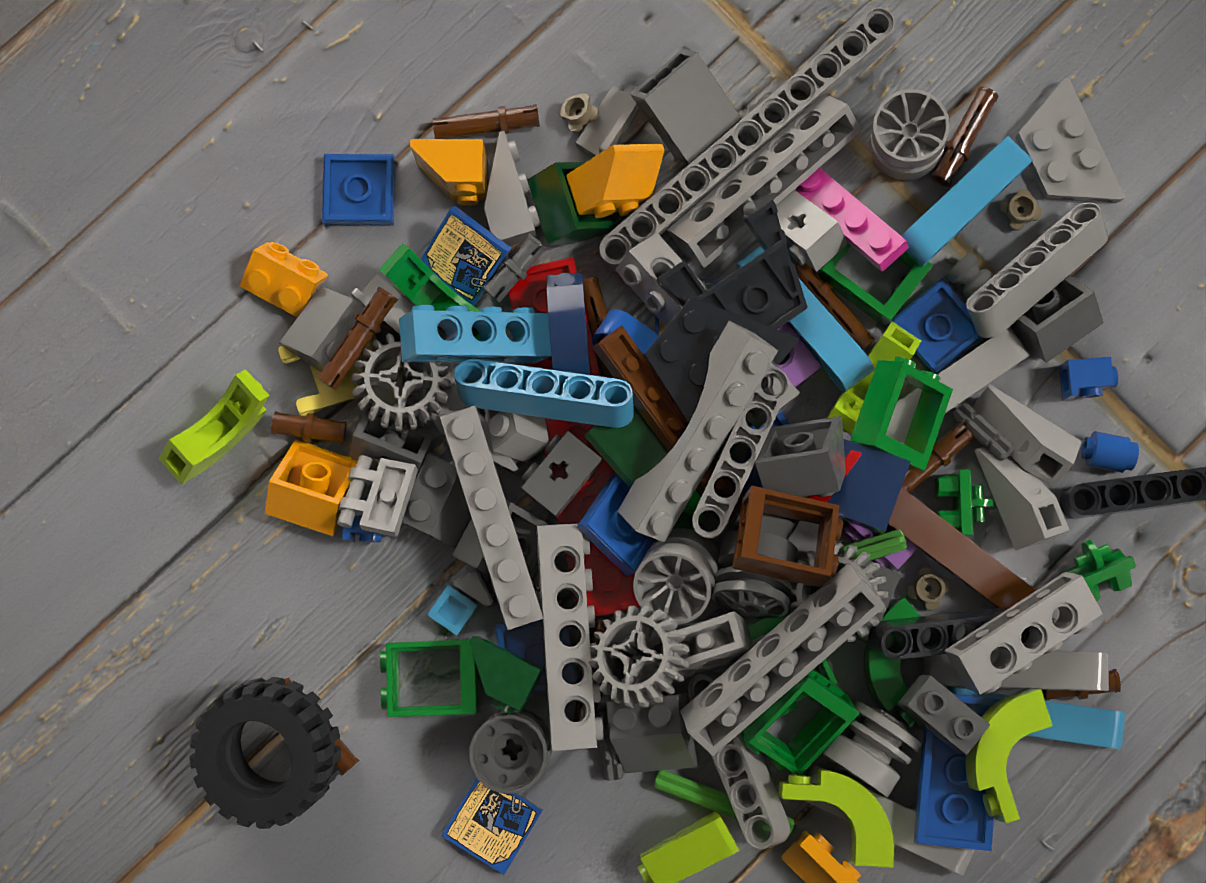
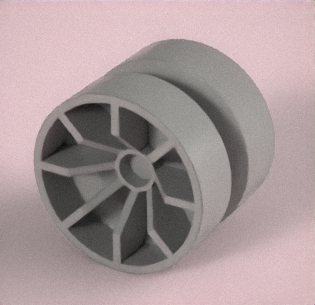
[870,89,950,180]
[633,528,722,624]

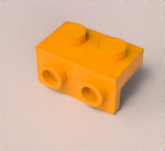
[240,242,328,318]
[781,831,862,883]

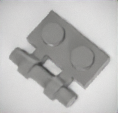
[337,455,418,537]

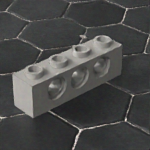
[944,572,1103,695]
[609,611,753,695]

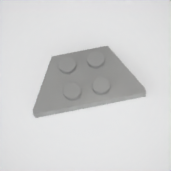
[1015,77,1125,203]

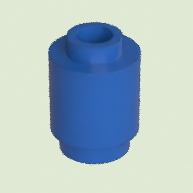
[1081,431,1139,473]

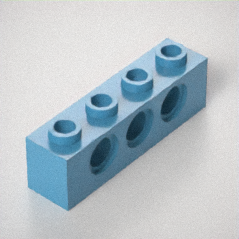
[399,305,551,363]

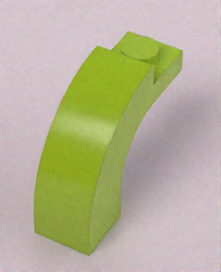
[827,321,921,434]
[158,369,270,485]
[965,688,1053,824]
[778,768,894,868]

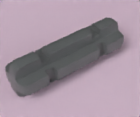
[953,403,1014,461]
[597,708,623,781]

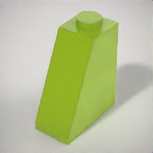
[637,811,740,883]

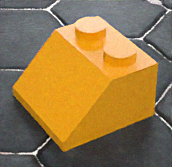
[410,139,487,206]
[566,144,665,218]
[264,439,358,536]

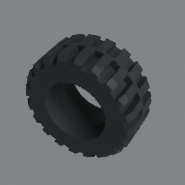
[189,677,342,829]

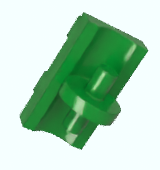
[934,470,995,536]
[1059,540,1136,601]

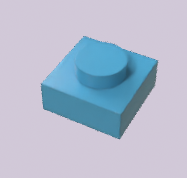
[427,585,478,636]

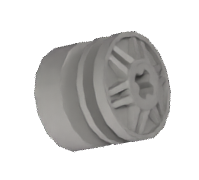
[822,700,922,798]

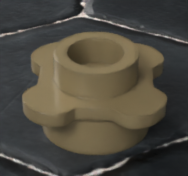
[560,93,599,132]
[999,189,1042,231]
[907,567,950,610]

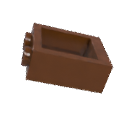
[732,486,843,588]

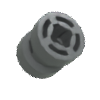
[944,252,994,300]

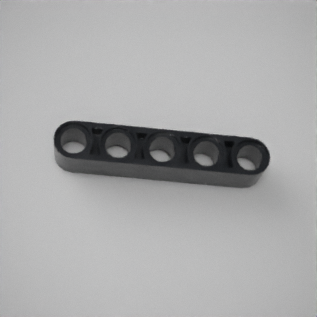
[1060,467,1206,519]
[868,607,1029,659]

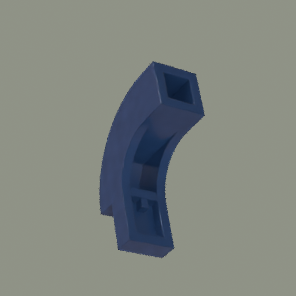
[546,273,590,399]

